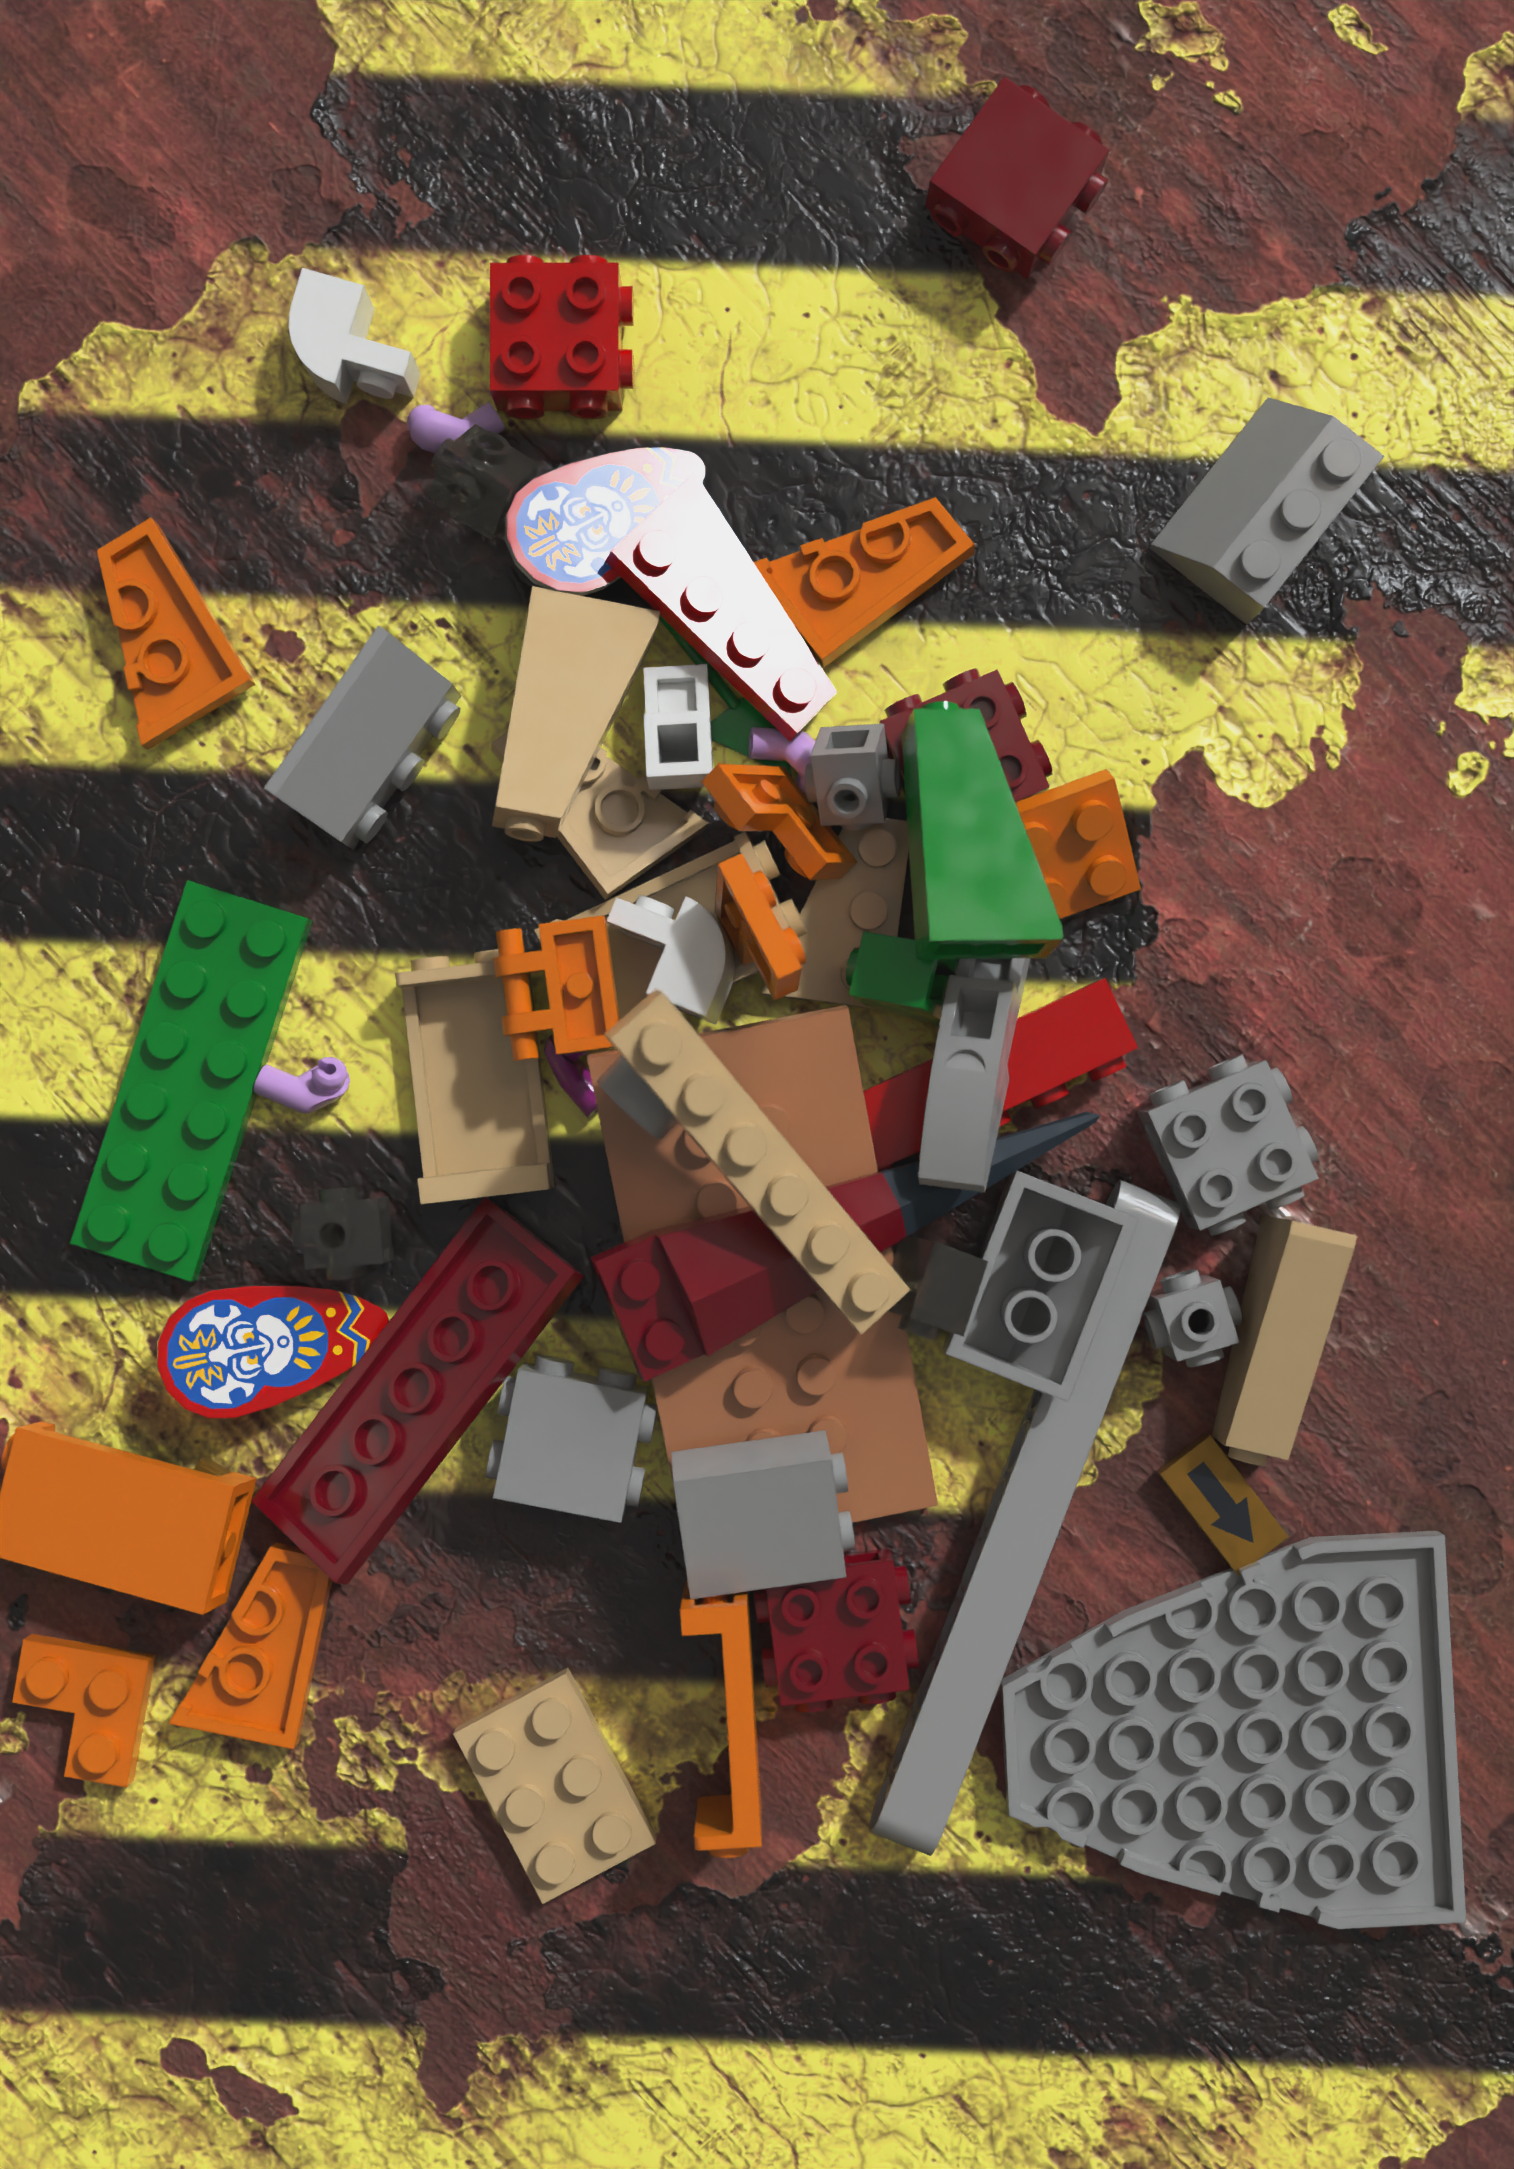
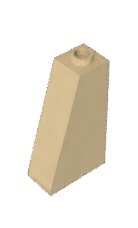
[492,586,660,841]
[1212,1215,1357,1466]

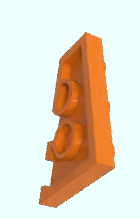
[753,497,975,668]
[97,517,256,750]
[168,1542,332,1749]

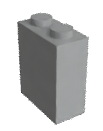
[671,1430,855,1599]

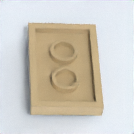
[453,1668,657,1904]

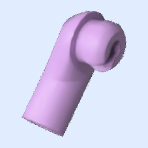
[407,402,506,459]
[748,727,815,794]
[253,1057,350,1114]

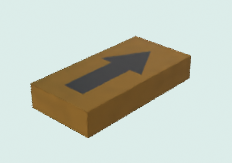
[1156,1432,1289,1576]

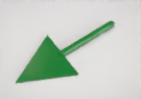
[659,615,792,776]

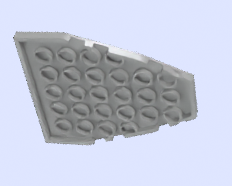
[1000,1531,1466,1929]

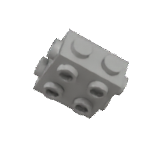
[1137,1054,1319,1236]
[486,1355,658,1523]

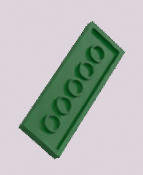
[70,880,313,1282]

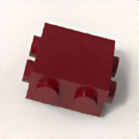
[925,76,1110,279]
[879,668,1053,802]
[754,1548,919,1712]

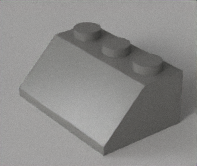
[1149,397,1384,625]
[264,625,461,850]
[943,1171,1140,1402]

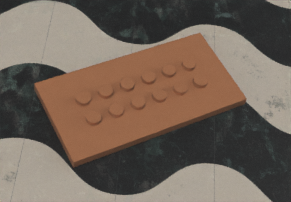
[587,1005,938,1523]

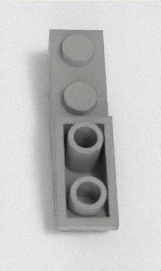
[918,958,1030,1192]

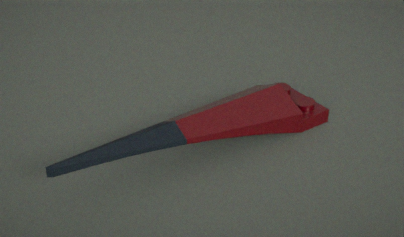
[590,1112,1100,1382]

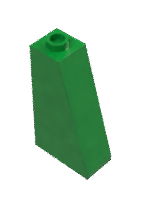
[902,701,1063,960]

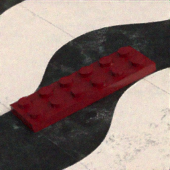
[251,1197,584,1584]

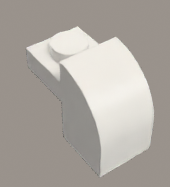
[289,268,421,404]
[643,664,713,790]
[607,895,735,1025]

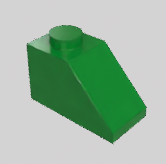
[846,931,959,1027]

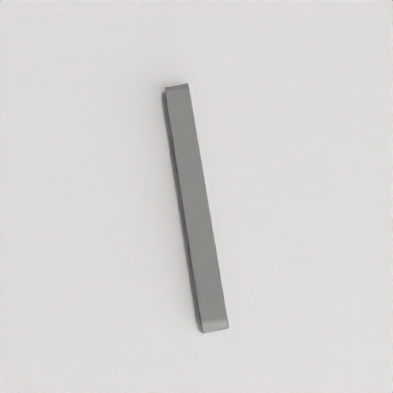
[869,1180,1181,1856]

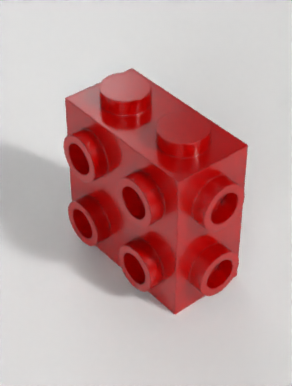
[490,255,634,420]

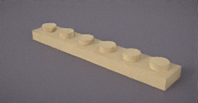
[604,989,910,1335]

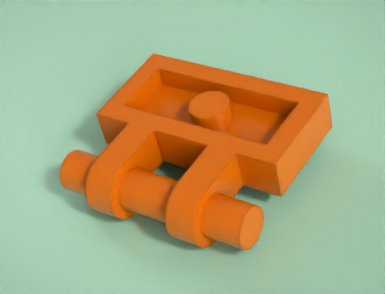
[493,915,620,1061]

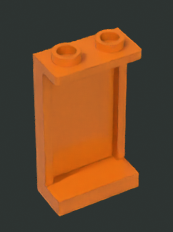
[0,1421,257,1615]
[680,1581,762,1858]

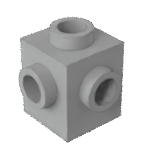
[805,723,901,830]
[1143,1269,1242,1367]

